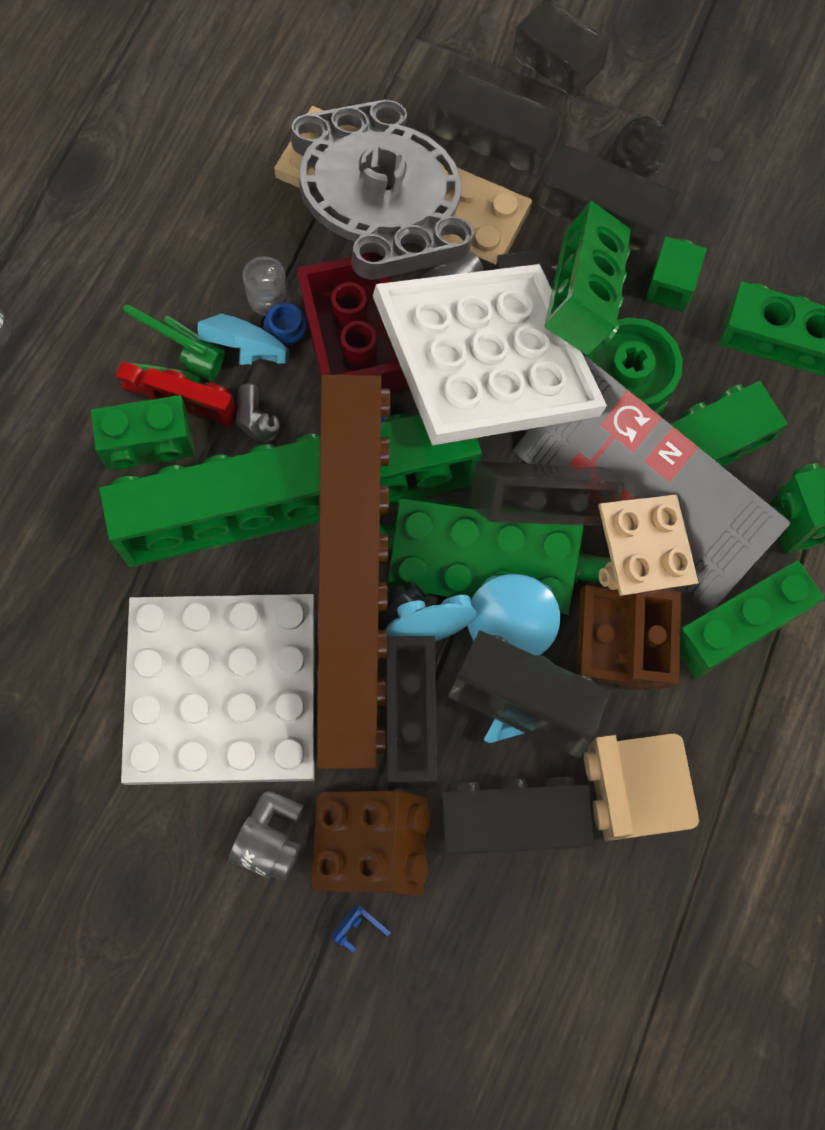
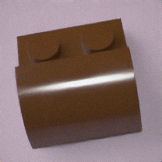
[576,585,681,690]

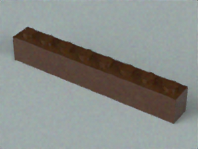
[317,375,390,769]

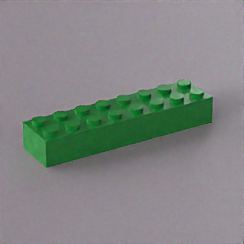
[99,413,482,568]

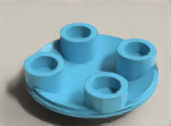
[468,574,560,662]
[385,595,477,644]

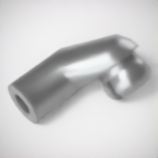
[236,384,280,442]

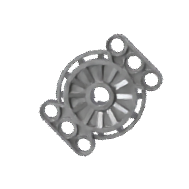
[291,100,474,280]

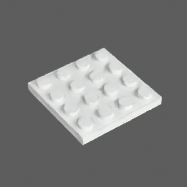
[373,264,607,445]
[121,594,315,785]

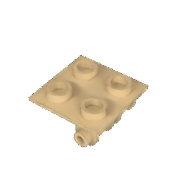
[598,495,698,596]

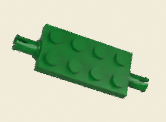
[379,496,611,615]

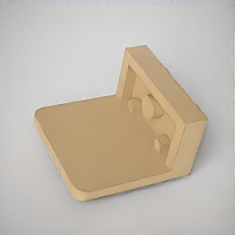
[584,734,699,841]

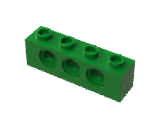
[544,201,631,356]
[718,281,825,377]

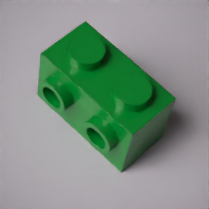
[91,395,195,471]
[769,463,825,555]

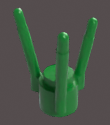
[123,304,225,384]

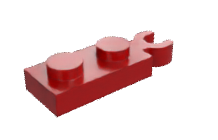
[115,361,236,428]

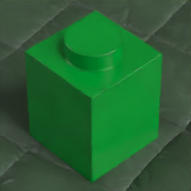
[644,237,707,313]

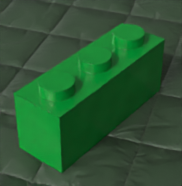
[665,381,788,467]
[680,560,825,679]

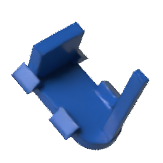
[330,904,391,952]

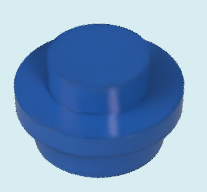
[264,303,307,345]

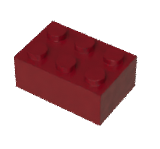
[297,252,410,394]

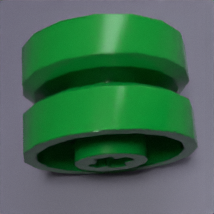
[584,317,683,416]

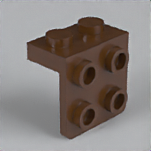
[311,791,430,896]

